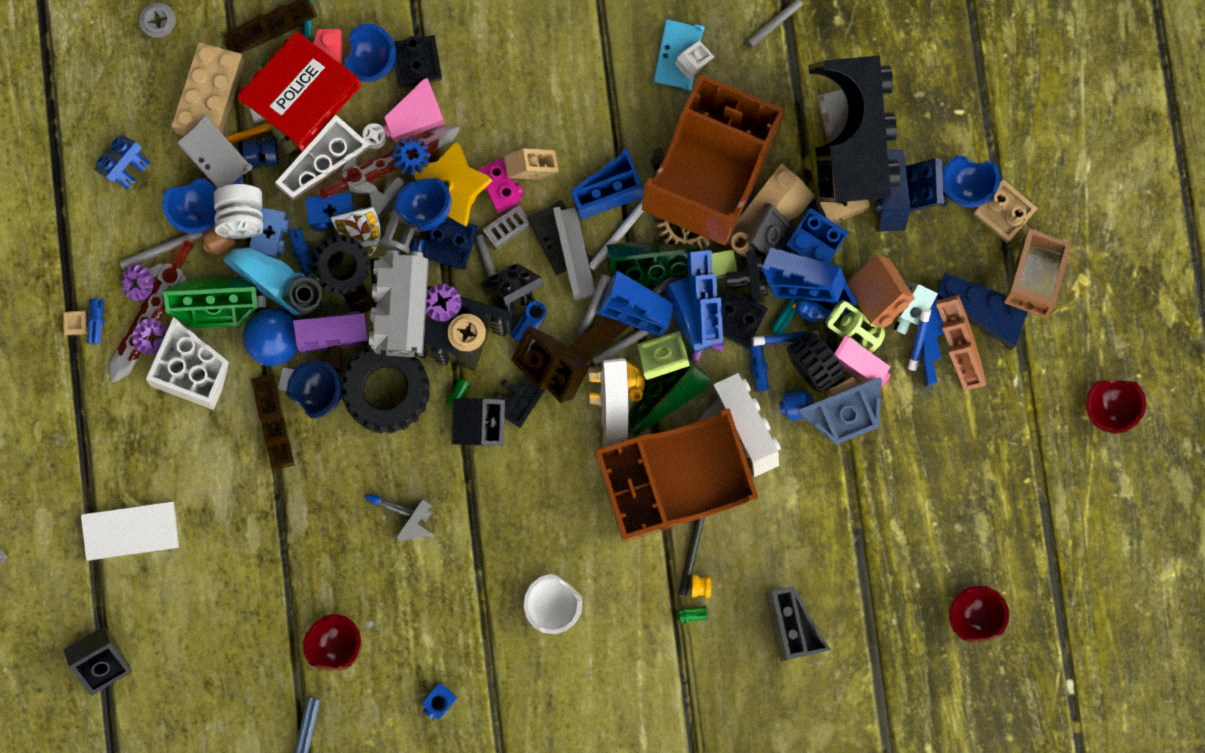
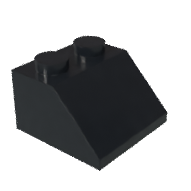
[64,626,132,695]

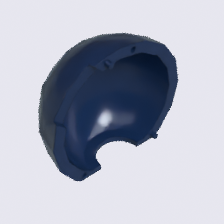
[286,360,342,419]

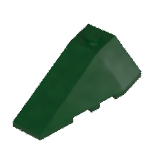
[606,242,701,288]
[628,356,711,436]

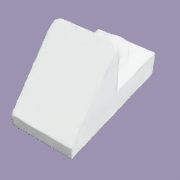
[675,40,714,79]

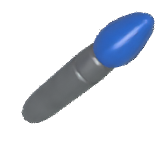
[365,494,414,518]

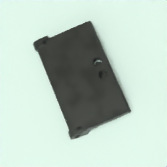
[527,200,593,276]

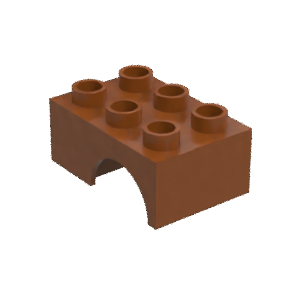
[641,74,785,246]
[595,408,759,543]

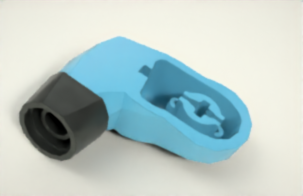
[224,248,323,317]

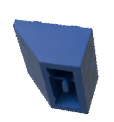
[784,208,849,263]

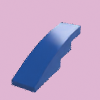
[687,249,723,345]
[921,290,945,387]

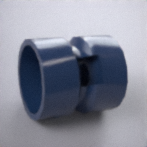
[243,137,279,169]

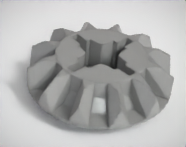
[140,3,176,38]

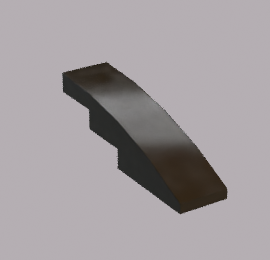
[224,0,318,53]
[569,317,631,363]
[251,374,295,471]

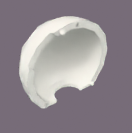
[524,574,583,634]

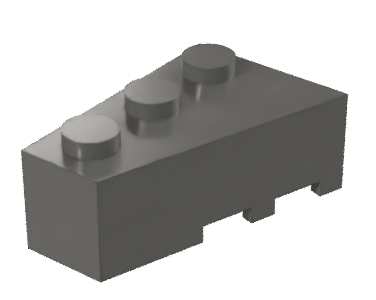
[765,586,831,661]

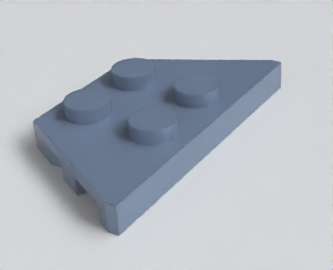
[798,377,882,445]

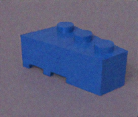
[762,247,846,302]
[597,271,674,337]

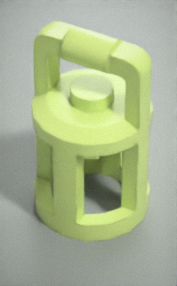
[825,300,885,353]

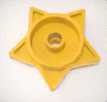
[414,142,492,227]

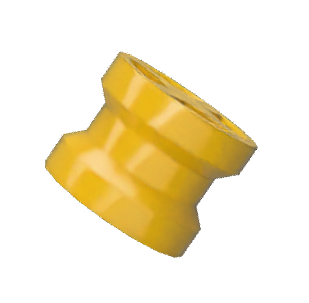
[691,575,711,598]

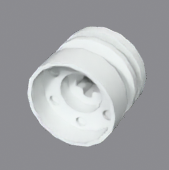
[214,184,263,239]

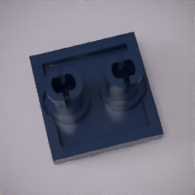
[906,158,948,212]
[423,218,478,270]

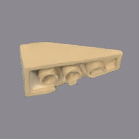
[731,164,815,235]

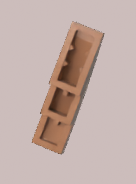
[936,295,986,391]

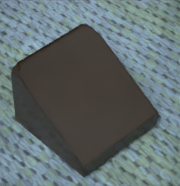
[343,285,374,314]

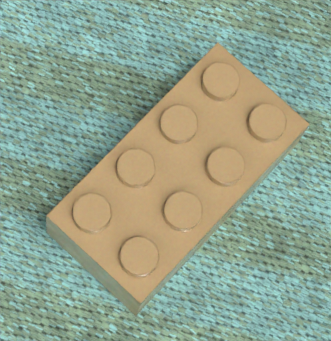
[172,42,245,136]

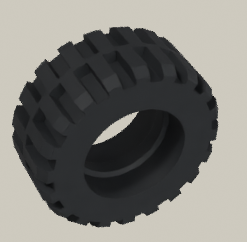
[341,346,430,434]

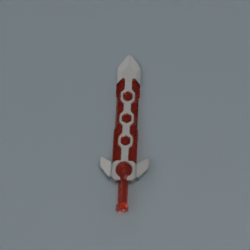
[318,125,460,200]
[109,240,194,382]

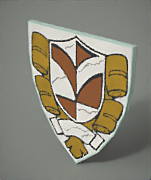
[331,207,380,256]

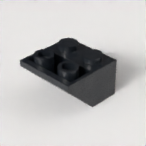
[451,398,505,446]

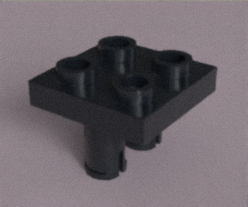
[394,35,442,88]
[726,250,768,303]
[480,263,544,314]
[721,288,768,349]

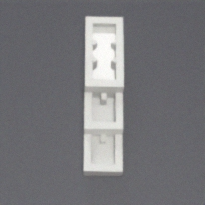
[600,358,628,448]

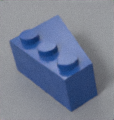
[571,148,644,221]

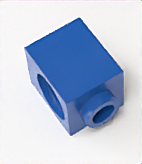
[422,683,458,720]

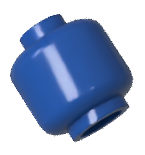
[779,389,814,421]

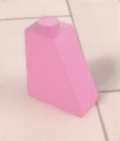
[383,78,445,143]
[834,335,891,386]

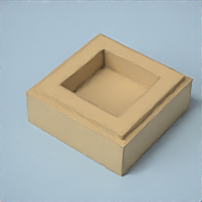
[63,310,88,336]

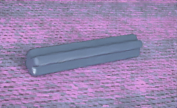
[295,697,320,753]

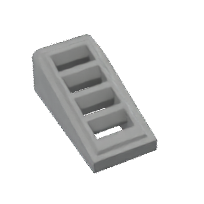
[482,205,530,250]

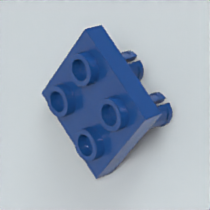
[94,135,150,190]

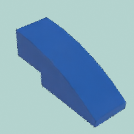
[664,277,714,353]

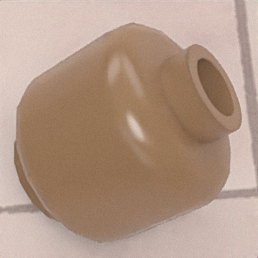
[201,224,235,256]

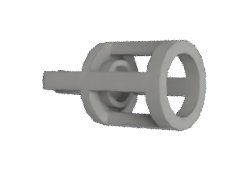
[378,209,415,255]

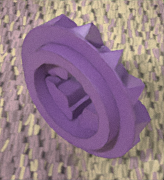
[120,264,153,301]
[426,283,461,322]
[132,318,167,355]

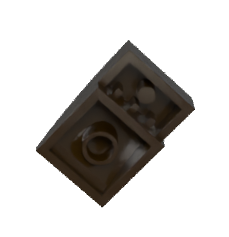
[511,326,590,403]

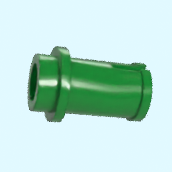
[445,379,471,407]
[678,606,708,625]

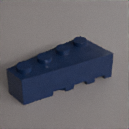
[936,273,1028,350]

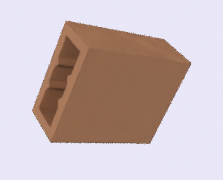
[847,254,915,328]

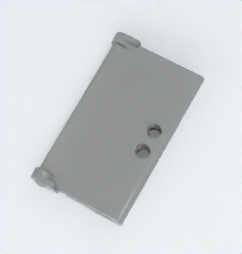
[177,115,253,188]

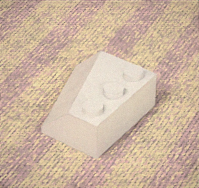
[146,317,229,410]

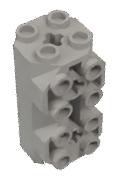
[369,250,429,357]

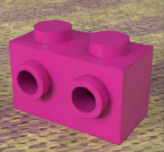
[478,158,524,214]

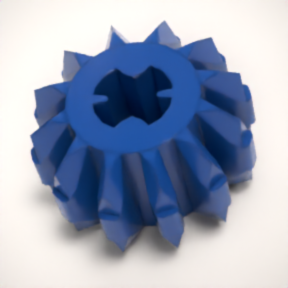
[391,136,431,176]

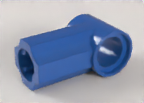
[510,301,547,343]

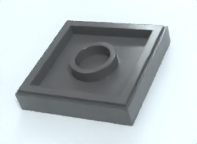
[746,203,794,260]

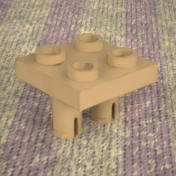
[973,179,1038,243]

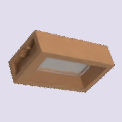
[1004,228,1072,319]

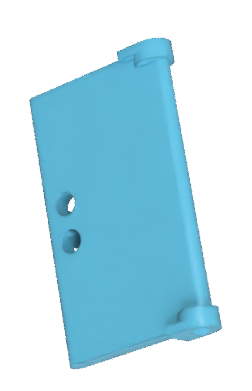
[653,19,705,92]

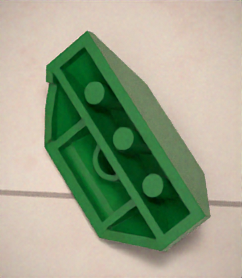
[163,277,258,328]

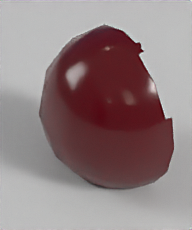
[1085,380,1147,434]
[949,585,1009,642]
[303,614,362,670]

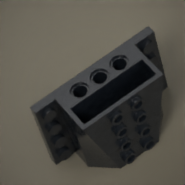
[374,275,514,371]

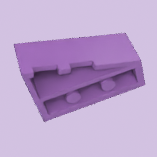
[293,311,369,354]

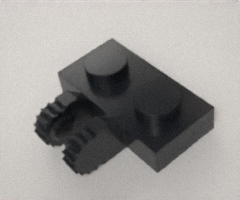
[493,378,545,429]

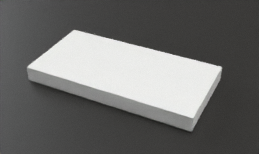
[81,502,179,561]

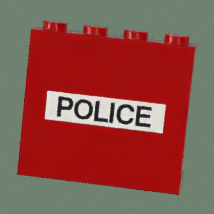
[237,31,361,152]

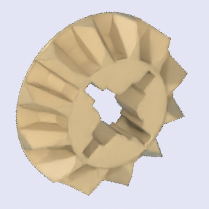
[448,314,486,352]

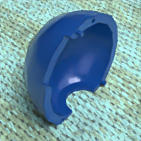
[344,24,396,82]
[943,155,1000,208]
[394,177,452,232]
[162,178,217,234]
[242,309,298,366]

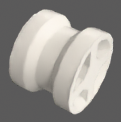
[363,123,386,149]

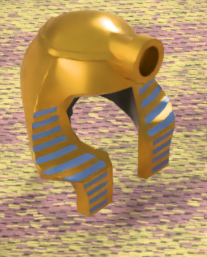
[588,359,645,407]

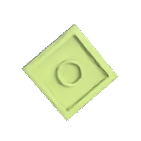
[637,331,690,380]

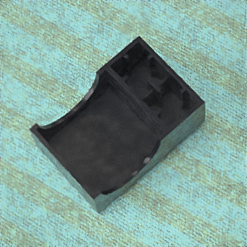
[808,55,901,203]

